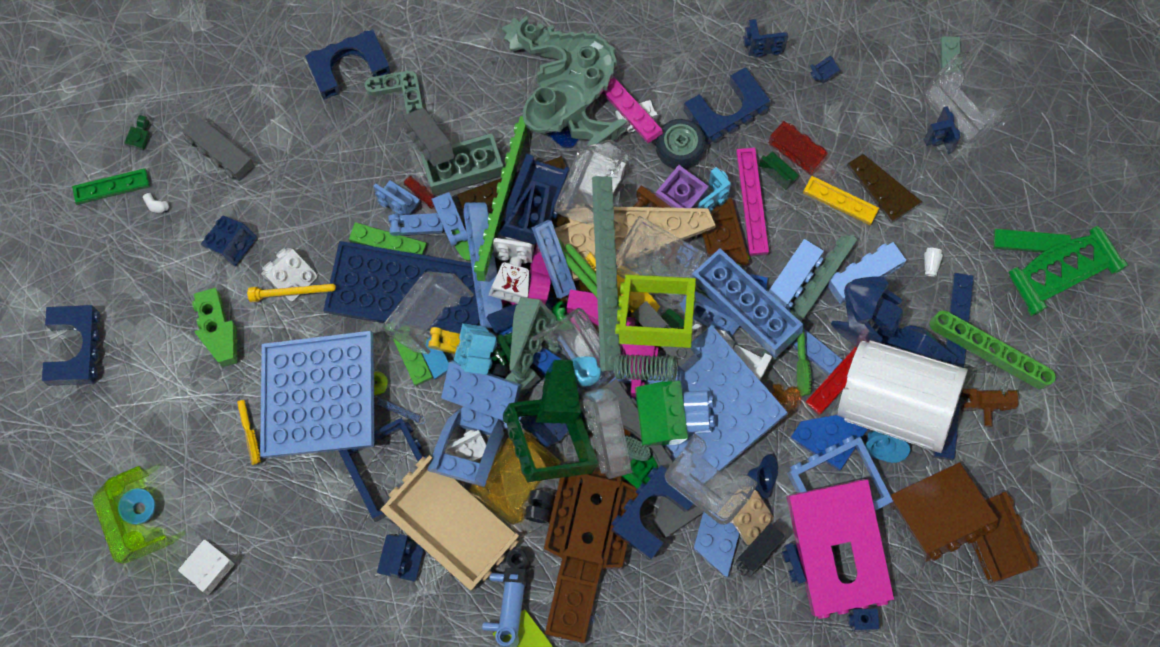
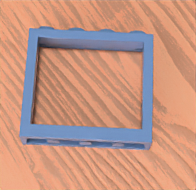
[787,436,893,510]

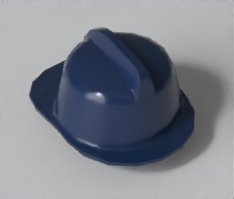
[746,454,778,498]

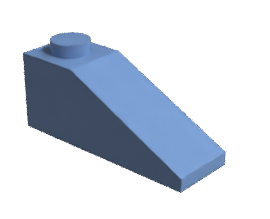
[680,291,740,337]

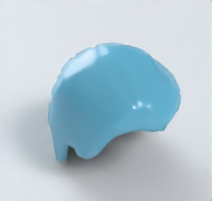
[572,356,601,386]

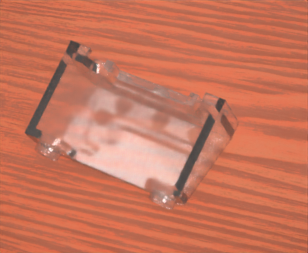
[665,433,758,525]

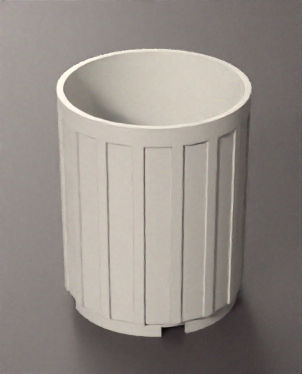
[838,340,968,453]

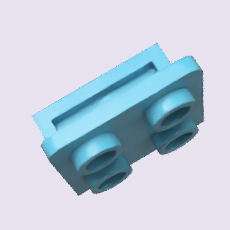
[698,167,731,213]

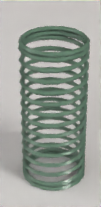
[614,354,678,382]

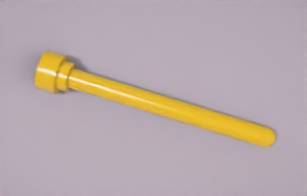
[247,284,336,302]

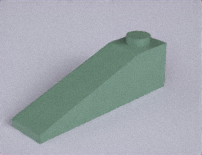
[509,297,557,379]

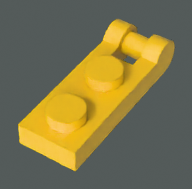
[428,327,460,354]

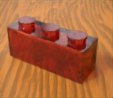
[768,121,828,176]

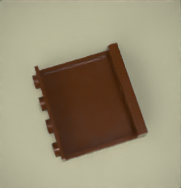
[889,462,998,562]

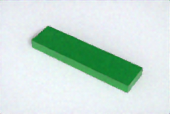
[72,168,150,205]
[993,229,1071,253]

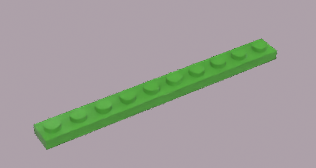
[474,116,528,282]

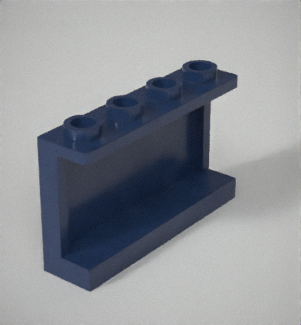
[501,154,572,227]

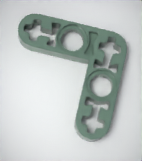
[365,71,423,114]

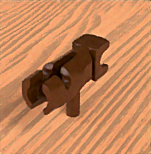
[961,389,1018,427]

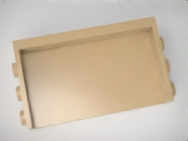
[380,455,519,591]

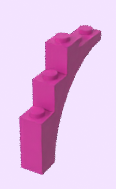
[567,290,659,400]

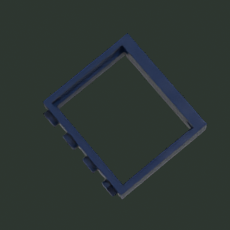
[338,417,427,522]

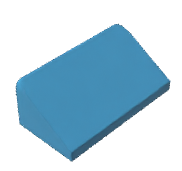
[419,337,449,379]

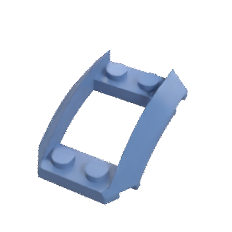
[428,407,504,487]

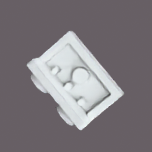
[445,430,486,462]

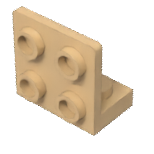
[717,486,774,545]

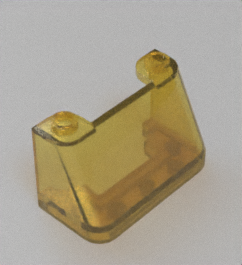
[469,432,561,525]

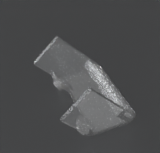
[923,51,1017,143]
[554,140,634,225]
[382,272,474,354]
[532,308,619,402]

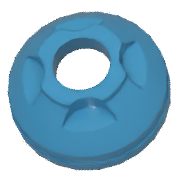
[118,488,156,525]

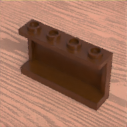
[971,491,1038,585]

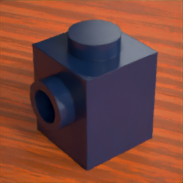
[847,609,879,632]

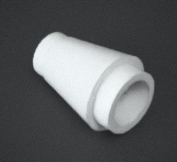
[924,248,943,277]

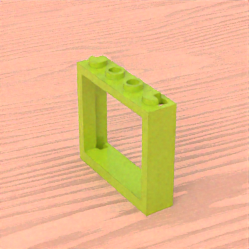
[615,275,696,348]

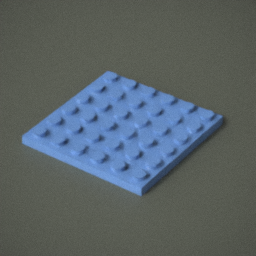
[629,325,788,490]
[260,331,374,458]

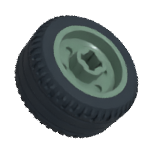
[656,119,705,169]

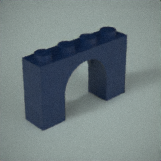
[305,29,391,100]
[683,67,770,145]
[42,305,100,386]
[611,465,700,560]

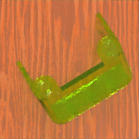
[92,466,174,564]

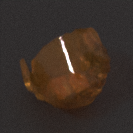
[771,384,800,412]

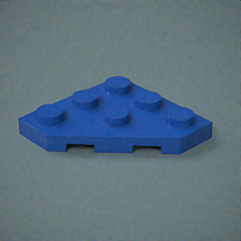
[790,415,867,471]

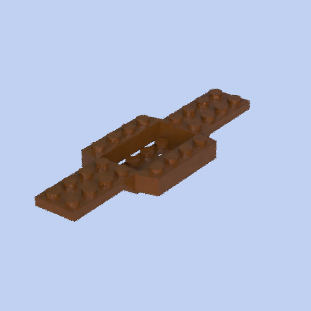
[543,422,638,644]

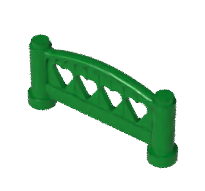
[1008,225,1129,317]

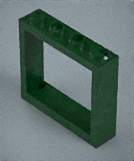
[503,399,599,483]

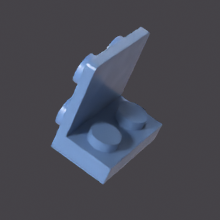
[373,180,421,215]

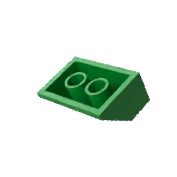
[635,381,688,446]

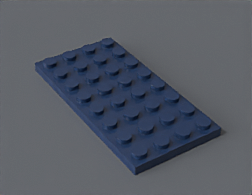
[323,241,479,334]

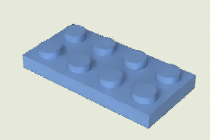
[441,361,521,420]

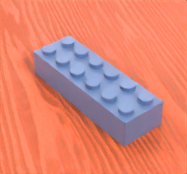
[692,249,803,358]

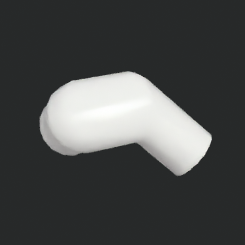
[143,193,169,213]

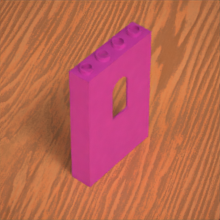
[786,479,894,619]

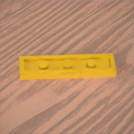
[803,176,879,226]

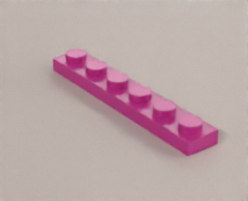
[602,76,663,144]
[736,148,769,256]

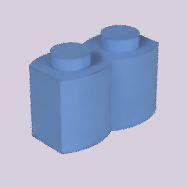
[684,391,715,434]

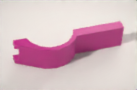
[527,242,551,304]

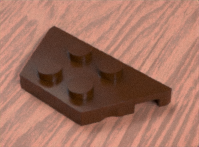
[701,198,749,266]

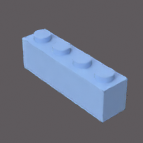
[768,239,824,311]
[828,242,906,304]

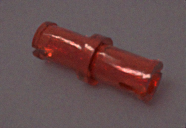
[403,176,435,209]

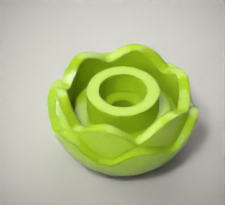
[374,371,388,395]

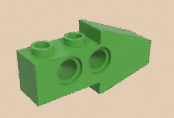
[192,288,237,367]

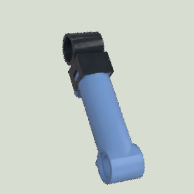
[482,549,530,647]

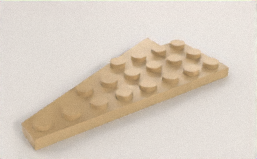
[554,206,715,282]

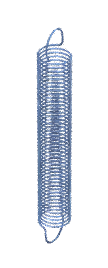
[374,396,425,424]

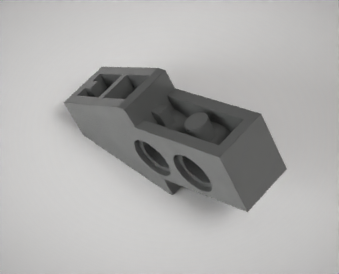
[632,301,699,372]

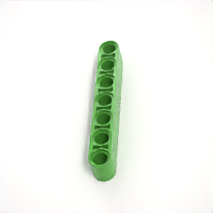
[929,311,1056,389]

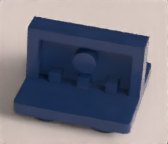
[924,106,960,154]
[377,534,424,582]

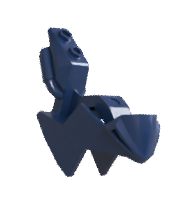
[831,276,957,365]

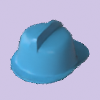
[865,431,910,463]

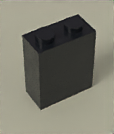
[735,523,785,578]

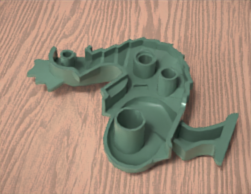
[502,16,627,150]

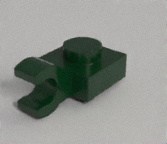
[124,115,150,150]

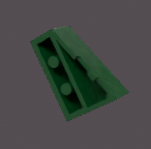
[536,359,581,424]

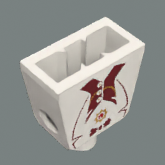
[488,257,529,304]

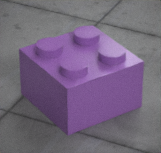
[656,165,709,208]

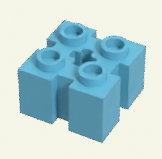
[454,323,497,375]

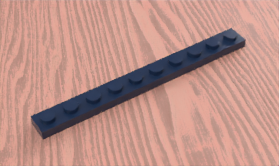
[933,273,974,461]

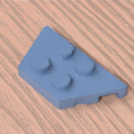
[693,506,739,578]

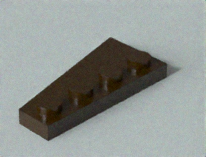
[847,154,922,223]

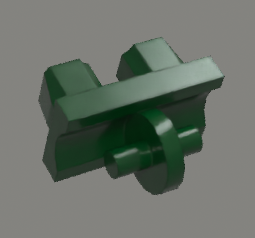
[492,333,512,366]

